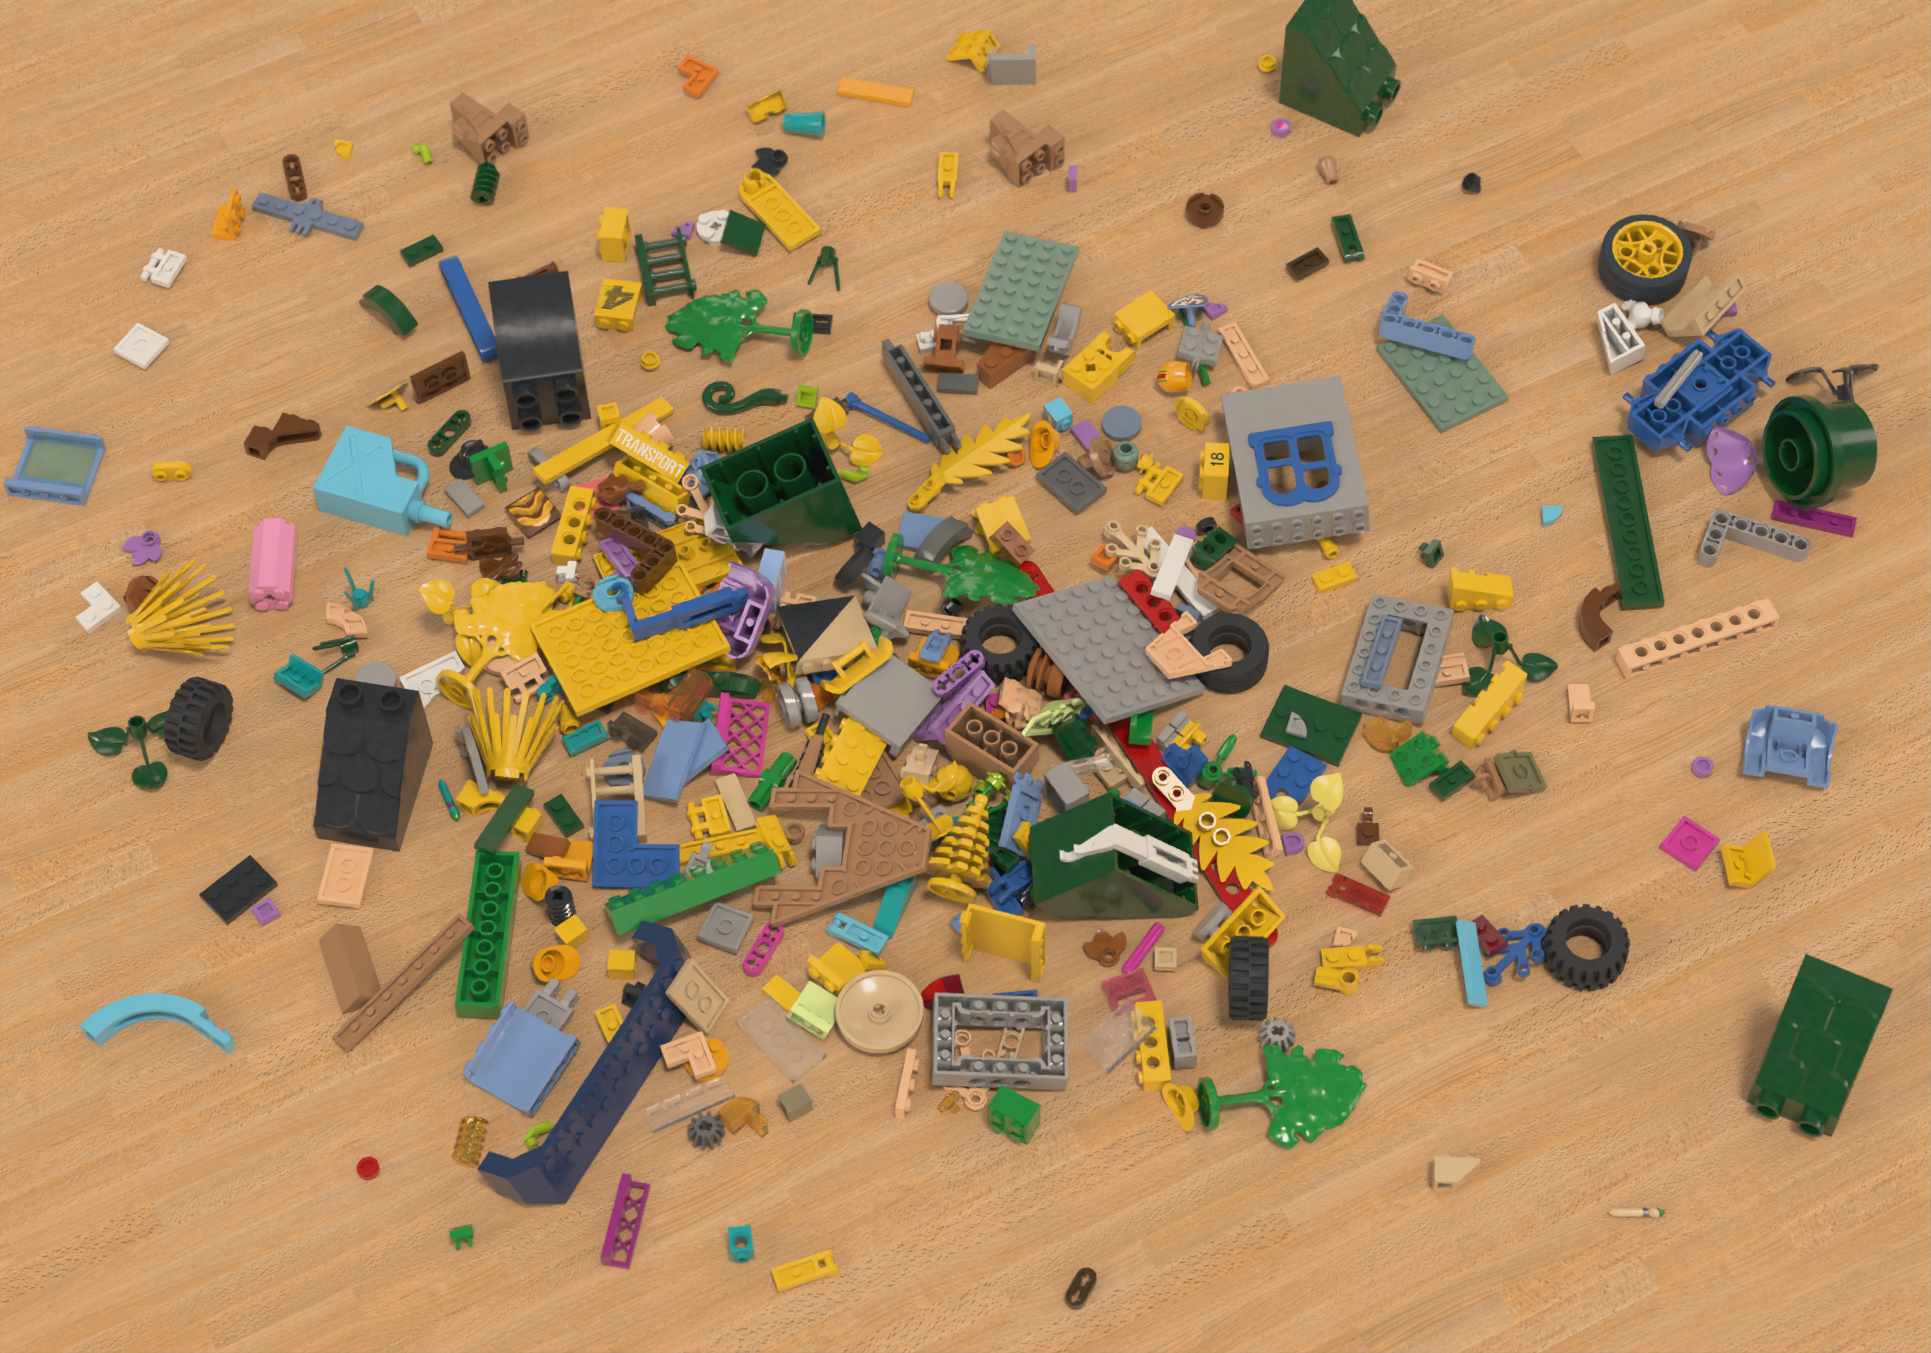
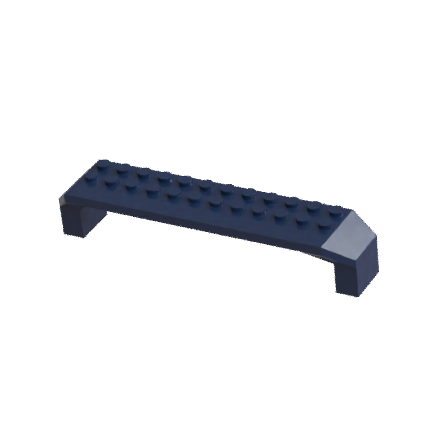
[477,921,692,1204]

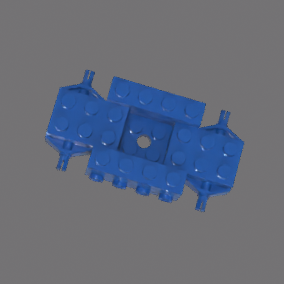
[1622,328,1776,453]

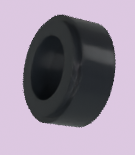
[1196,517,1217,535]

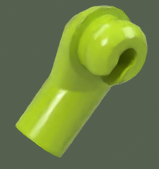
[412,142,434,165]
[839,465,869,483]
[524,1120,553,1149]

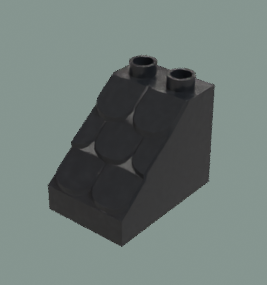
[313,678,433,852]

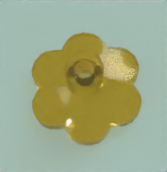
[758,677,777,702]
[938,1090,960,1113]

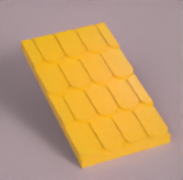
[592,518,744,589]

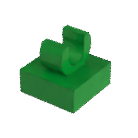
[449,1224,474,1250]

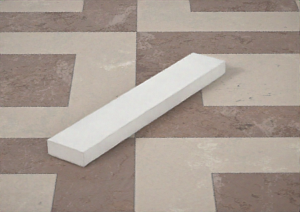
[1135,526,1220,620]

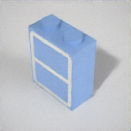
[758,548,787,614]

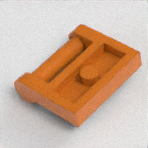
[426,526,470,563]

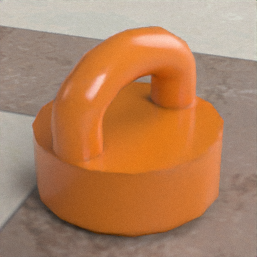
[1005,449,1026,466]

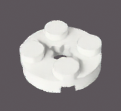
[697,210,728,246]

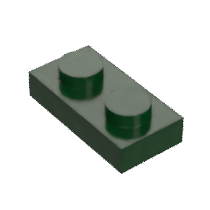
[400,234,444,268]
[1429,760,1475,801]
[543,794,584,838]

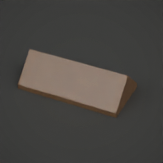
[319,923,381,1015]

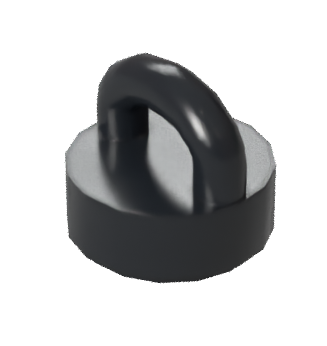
[1462,172,1481,193]
[942,597,964,617]

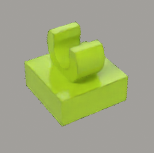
[796,384,819,409]

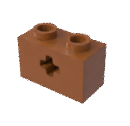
[989,521,1035,567]

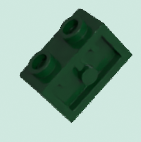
[1052,713,1098,766]

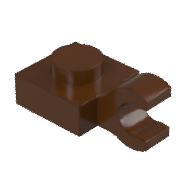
[1357,807,1380,846]

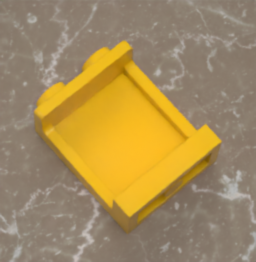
[1113,290,1175,349]
[974,496,1031,557]

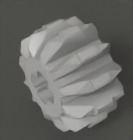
[1258,1016,1296,1053]

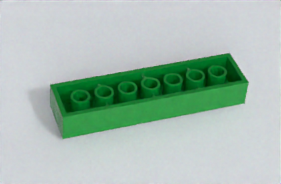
[604,841,781,935]
[455,850,522,1019]

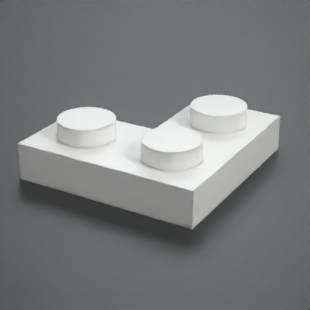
[75,581,122,634]

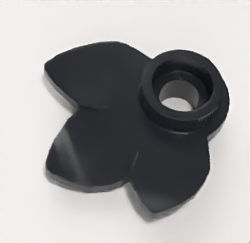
[751,147,788,176]

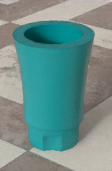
[783,110,826,137]

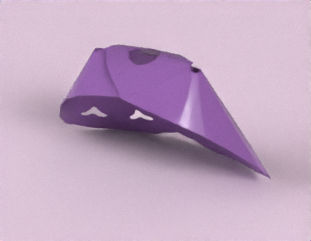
[1707,427,1758,496]

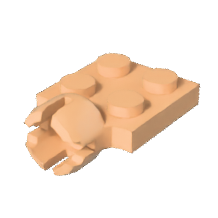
[998,677,1042,729]

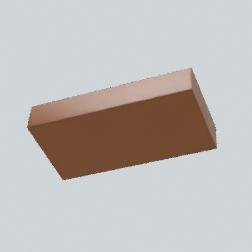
[525,832,571,858]

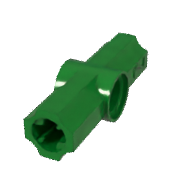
[748,752,797,811]

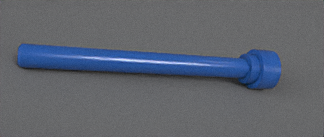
[844,392,931,443]

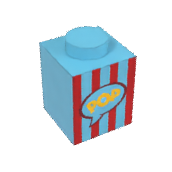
[1043,397,1073,432]

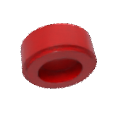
[356,1157,380,1180]

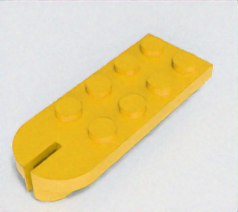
[739,168,821,252]

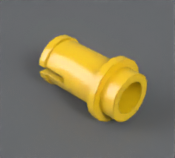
[1317,537,1339,559]

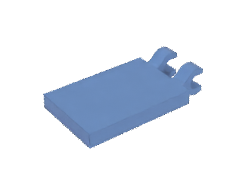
[998,772,1043,859]

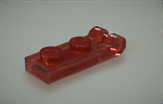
[1326,873,1391,917]

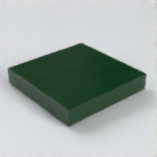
[720,210,766,257]

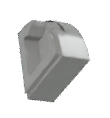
[1286,712,1307,739]

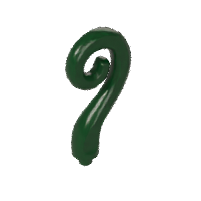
[702,381,788,415]

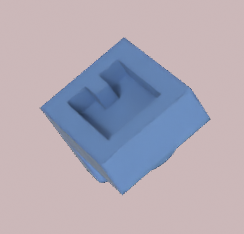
[867,548,887,580]

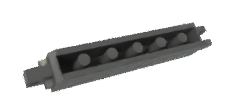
[882,339,962,455]

